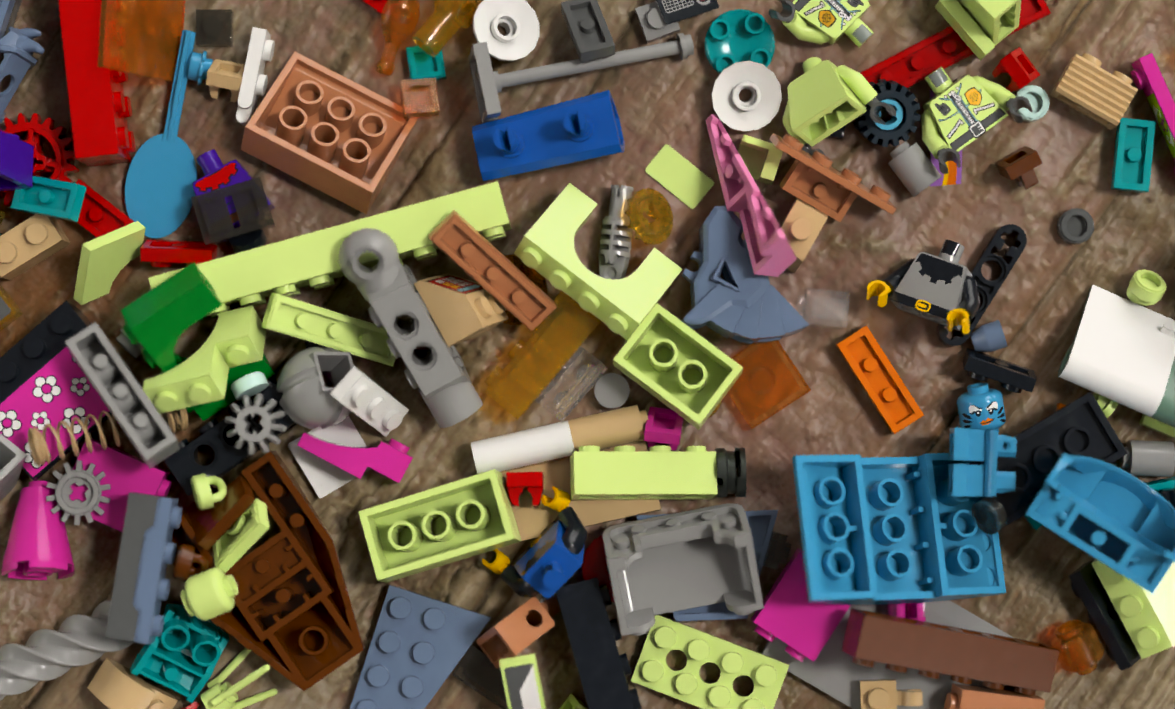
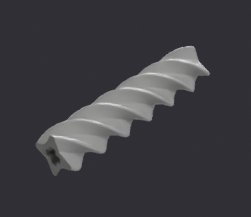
[0,600,134,701]

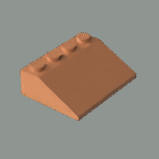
[241,51,420,214]

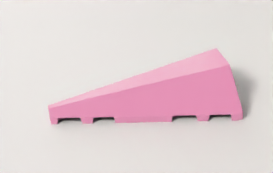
[705,114,797,277]

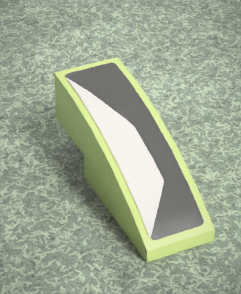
[499,653,546,709]

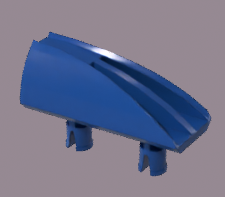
[472,90,625,181]

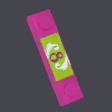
[1131,53,1175,172]

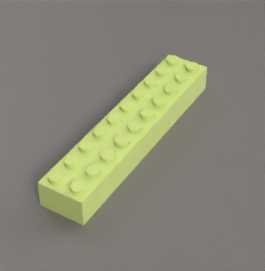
[148,181,511,324]

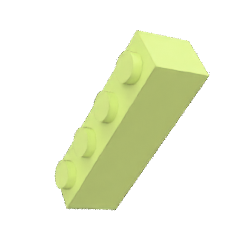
[570,445,718,500]

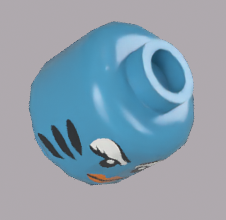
[957,383,1006,432]

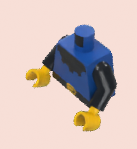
[482,486,587,599]

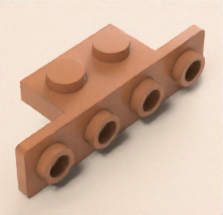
[770,133,897,222]

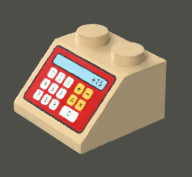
[414,273,509,347]

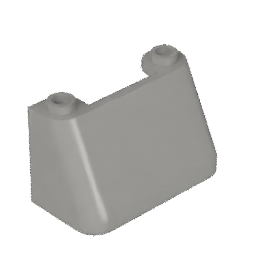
[603,503,764,636]

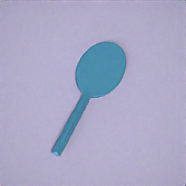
[125,30,197,238]

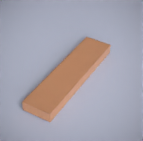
[429,210,557,332]

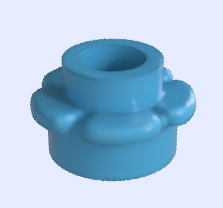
[187,51,213,85]

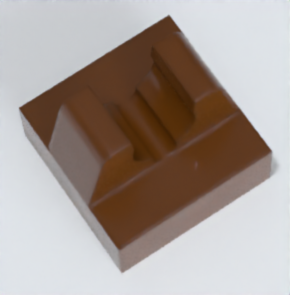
[995,146,1042,190]

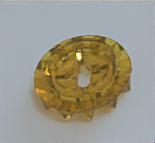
[624,188,673,245]

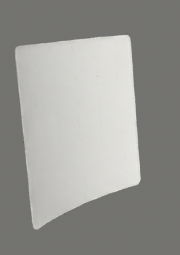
[288,416,371,498]

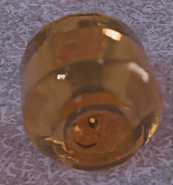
[1051,619,1104,675]

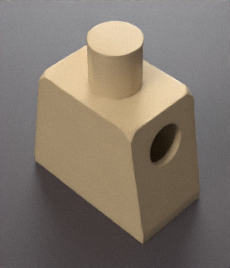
[780,198,828,273]

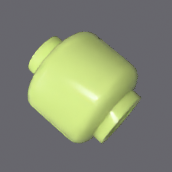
[181,567,239,621]

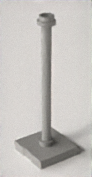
[468,33,694,124]

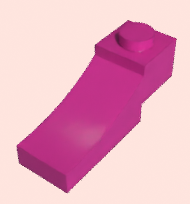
[297,432,413,483]

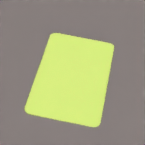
[645,144,714,209]

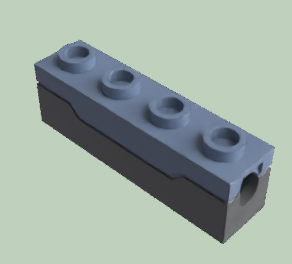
[105,492,182,644]

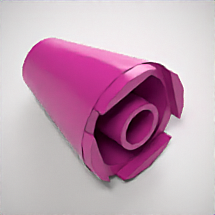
[1,480,75,581]

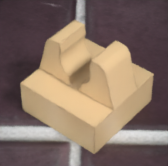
[206,59,245,102]

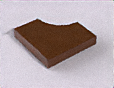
[187,475,255,550]

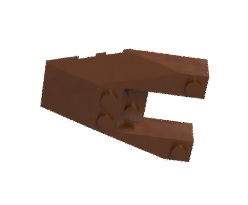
[171,451,364,691]

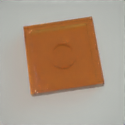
[727,340,811,430]

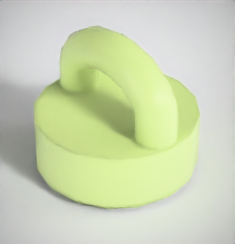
[1126,270,1167,306]
[190,473,227,511]

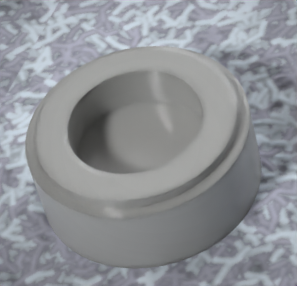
[594,373,630,409]

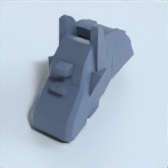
[681,205,809,345]

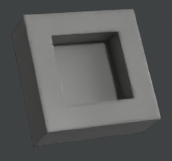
[635,1,680,43]

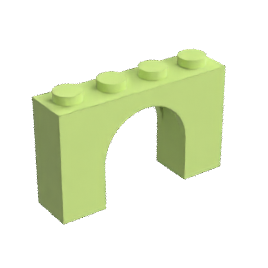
[513,183,682,341]

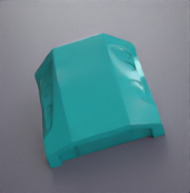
[130,603,229,703]

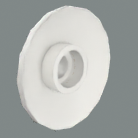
[473,0,540,62]
[711,61,782,132]

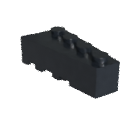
[556,577,642,709]

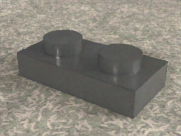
[561,0,615,63]

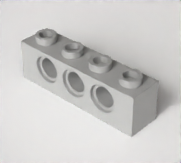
[65,322,180,469]

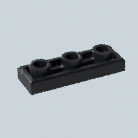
[1069,560,1141,671]

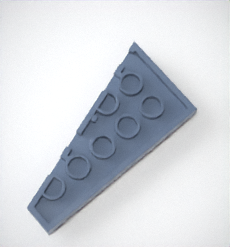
[350,584,491,709]

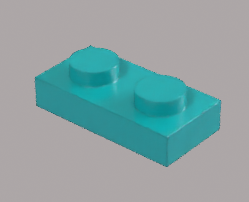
[1111,118,1156,193]
[11,176,87,222]

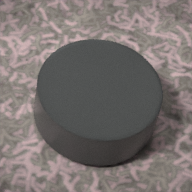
[1057,208,1094,245]

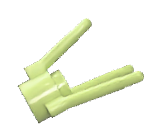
[200,647,278,709]

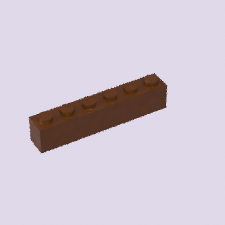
[841,608,1059,696]

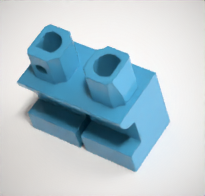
[948,427,1017,497]

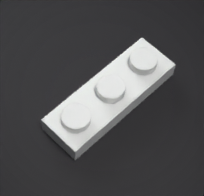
[330,366,409,436]

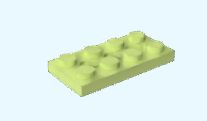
[631,615,790,709]

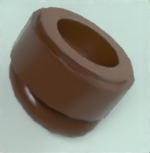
[172,544,209,581]

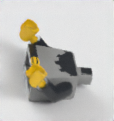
[866,240,980,334]

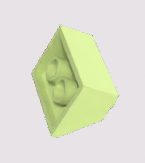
[1091,559,1175,659]

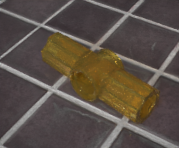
[412,0,483,57]

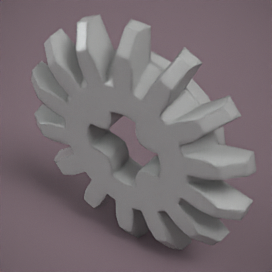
[46,460,111,525]

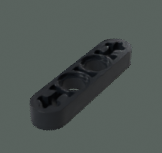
[936,224,1027,346]

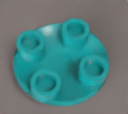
[705,9,775,74]

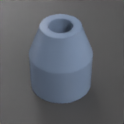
[970,320,1008,352]

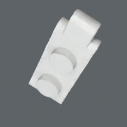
[236,27,275,126]

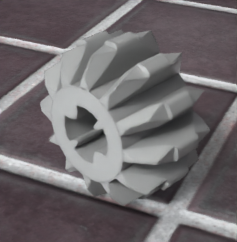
[225,393,287,455]

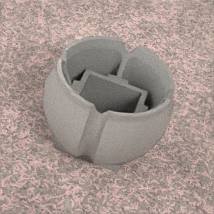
[276,347,354,429]

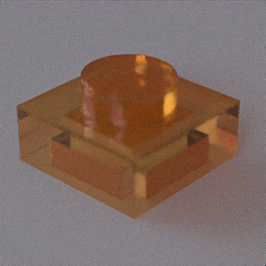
[399,78,440,118]

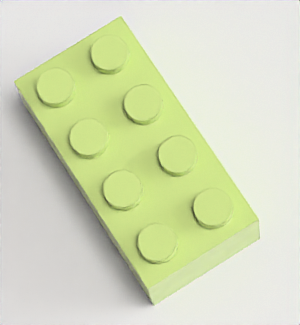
[358,469,522,583]

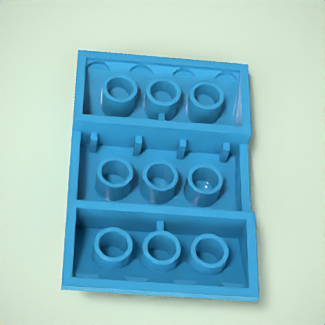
[792,453,1006,605]

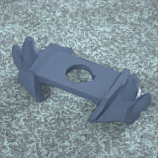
[0,27,45,123]

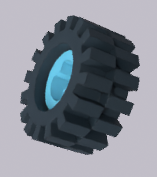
[853,79,921,147]

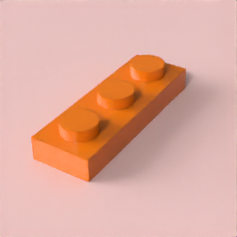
[836,325,924,434]

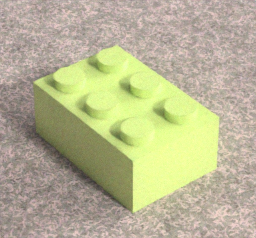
[613,303,743,430]

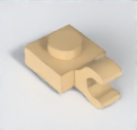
[859,679,923,709]

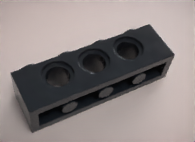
[164,378,298,496]

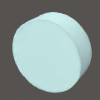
[1015,85,1050,122]
[230,371,269,400]

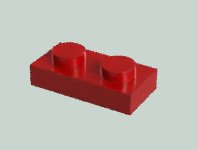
[76,179,135,238]
[140,239,217,267]

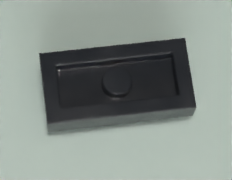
[962,348,1037,393]

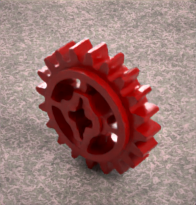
[0,113,79,207]

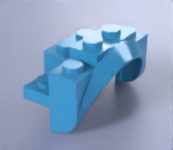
[1026,452,1175,594]

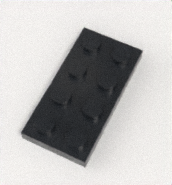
[968,392,1128,527]

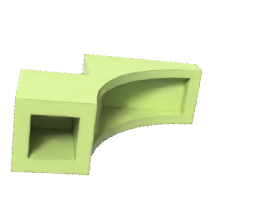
[143,305,266,414]

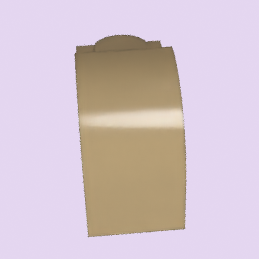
[87,657,178,709]

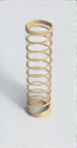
[28,408,189,466]

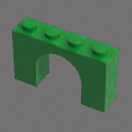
[121,262,275,421]

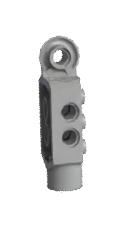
[339,228,483,428]

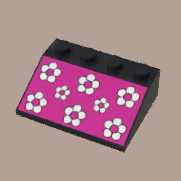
[0,301,143,481]

